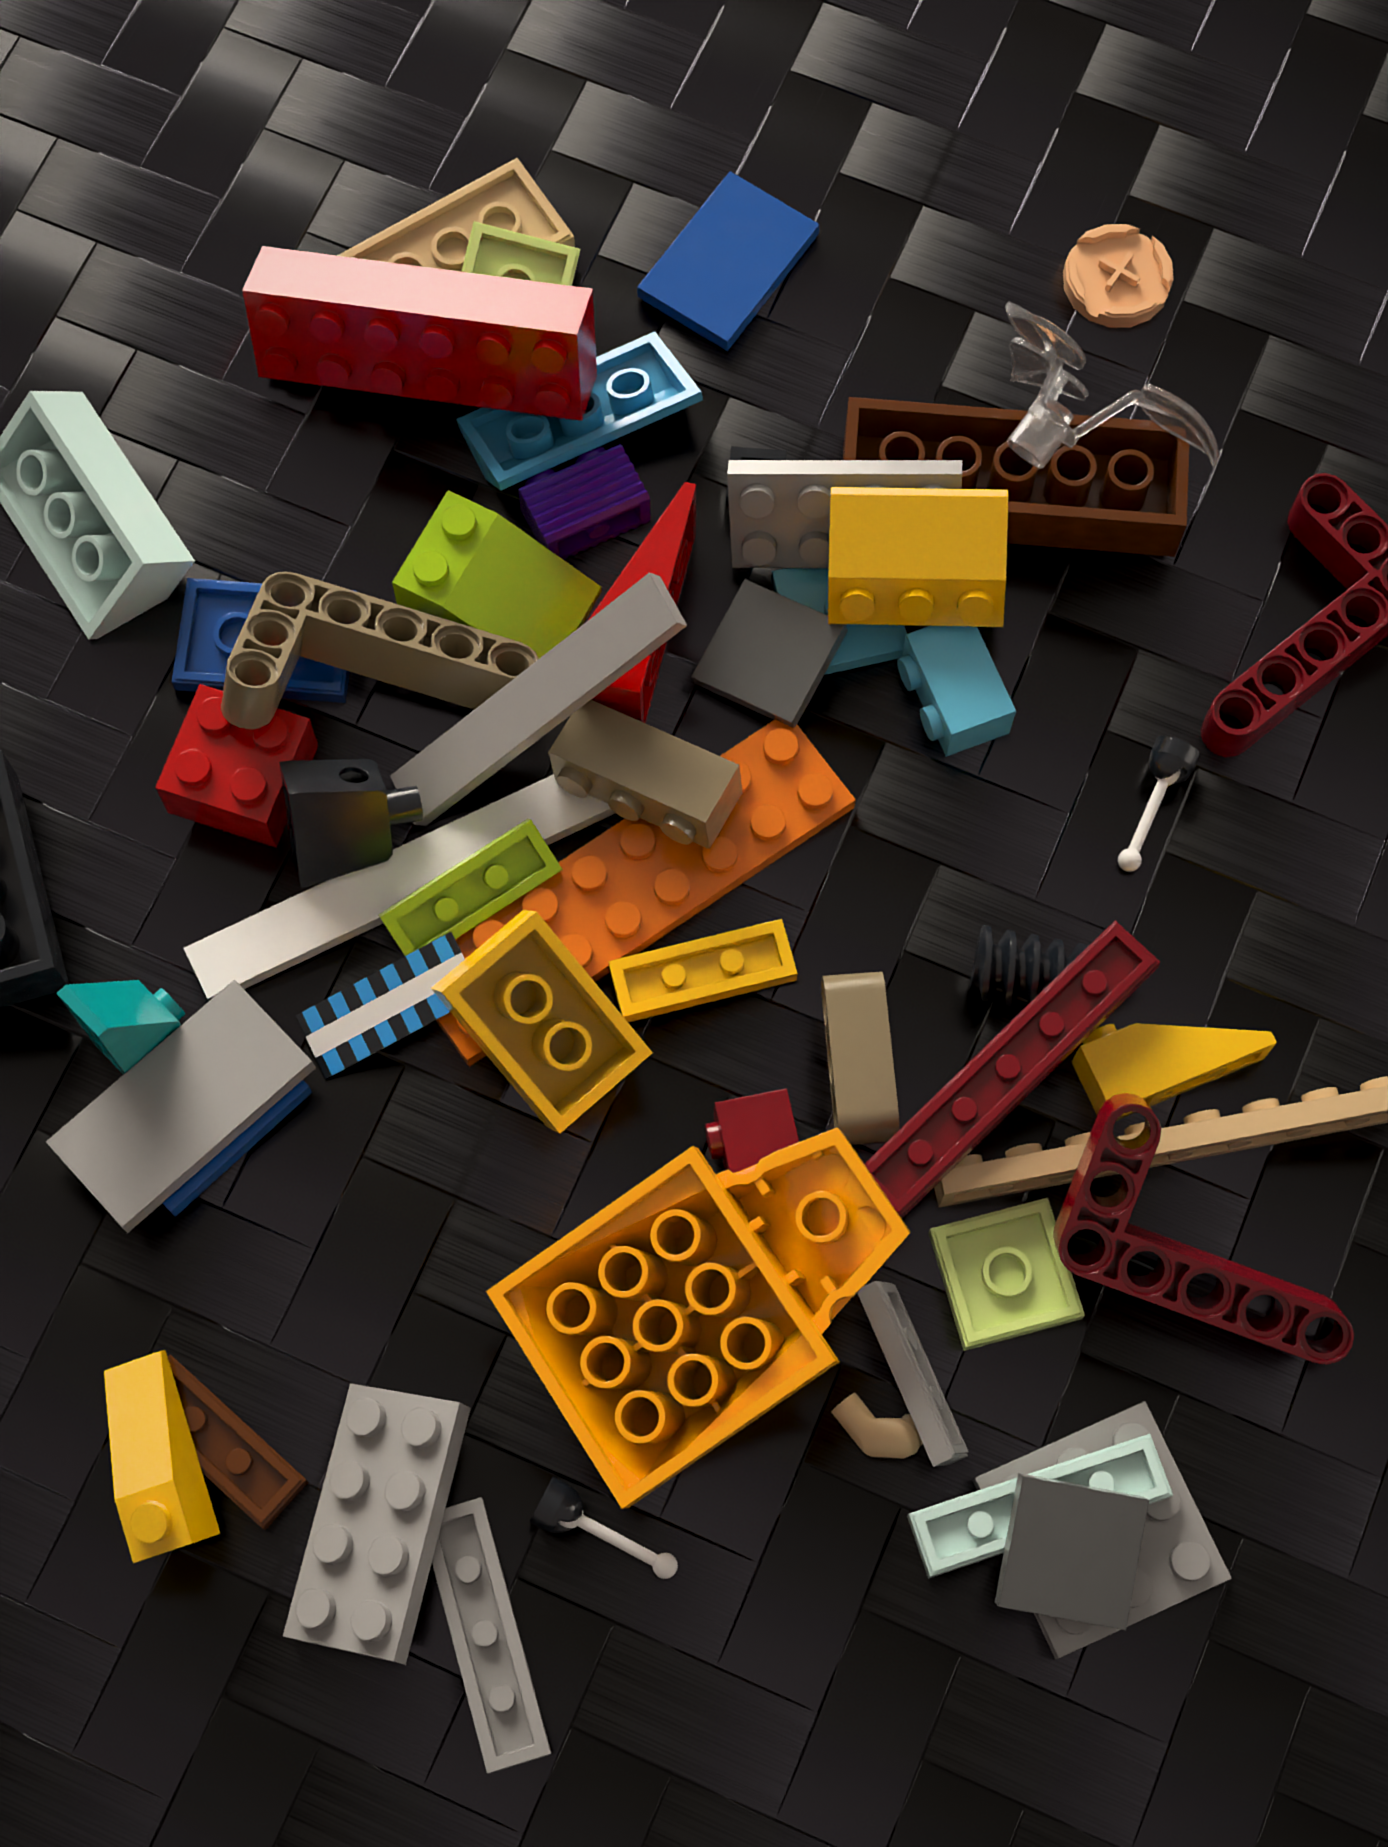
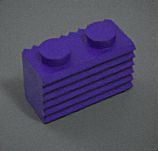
[518,444,651,560]

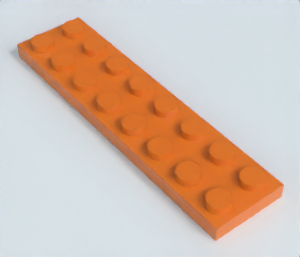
[436,719,856,1067]

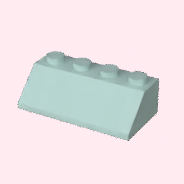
[0,391,195,640]

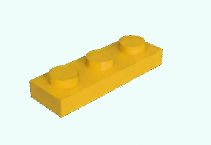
[608,919,798,1022]

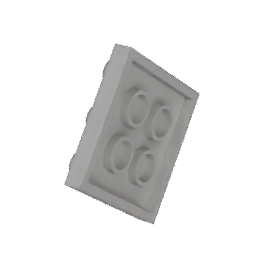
[973,1401,1232,1660]

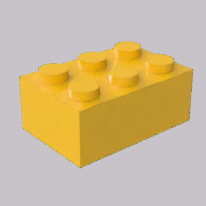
[431,910,653,1133]

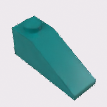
[56,980,185,1075]

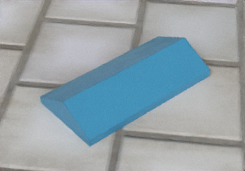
[456,332,703,491]

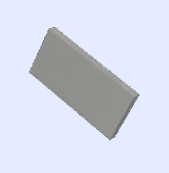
[46,980,316,1233]

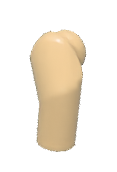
[831,1392,923,1459]

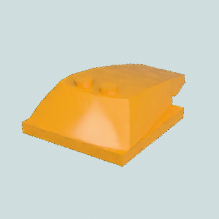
[486,1127,910,1509]

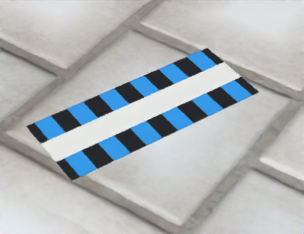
[296,932,465,1079]

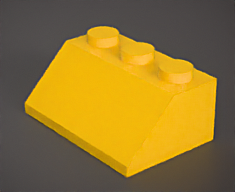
[828,487,1008,627]

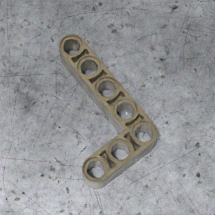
[221,571,539,729]

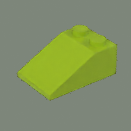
[392,490,602,659]

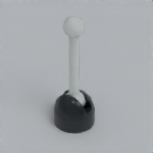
[1118,736,1200,872]
[529,1476,678,1579]

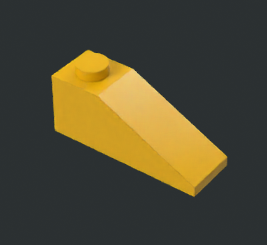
[1072,1023,1277,1121]
[104,1350,221,1563]

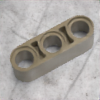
[821,971,900,1145]

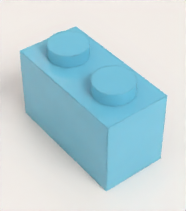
[897,626,1016,757]

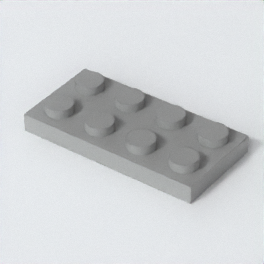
[727,460,962,568]
[283,1383,471,1665]

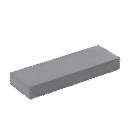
[857,1281,969,1467]

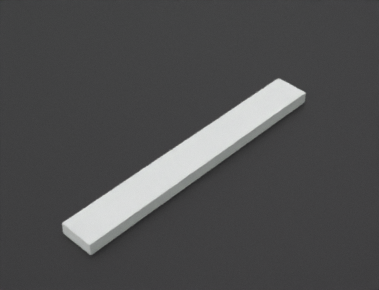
[184,774,615,1001]

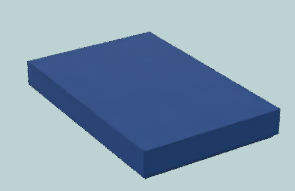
[637,171,819,351]
[172,578,357,703]

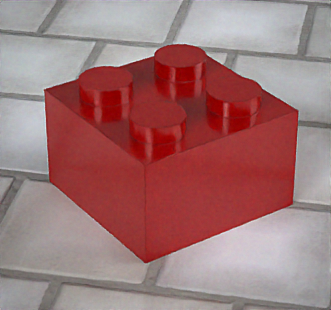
[155,684,319,848]

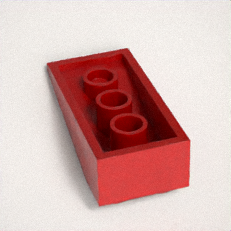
[588,482,696,723]

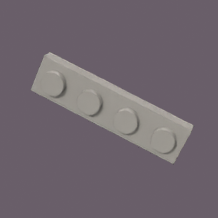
[432,1497,552,1774]

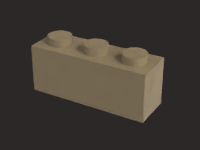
[548,700,743,849]

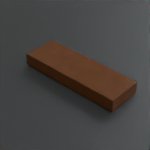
[168,1354,309,1530]

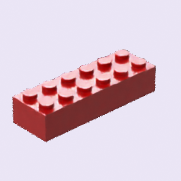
[242,246,597,421]

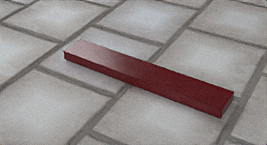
[864,920,1160,1219]

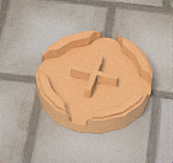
[1063,224,1174,328]

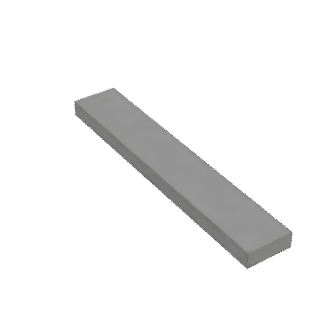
[390,573,687,826]

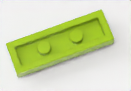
[378,818,563,956]

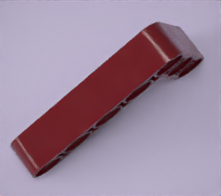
[1201,473,1388,757]
[1053,1093,1354,1365]

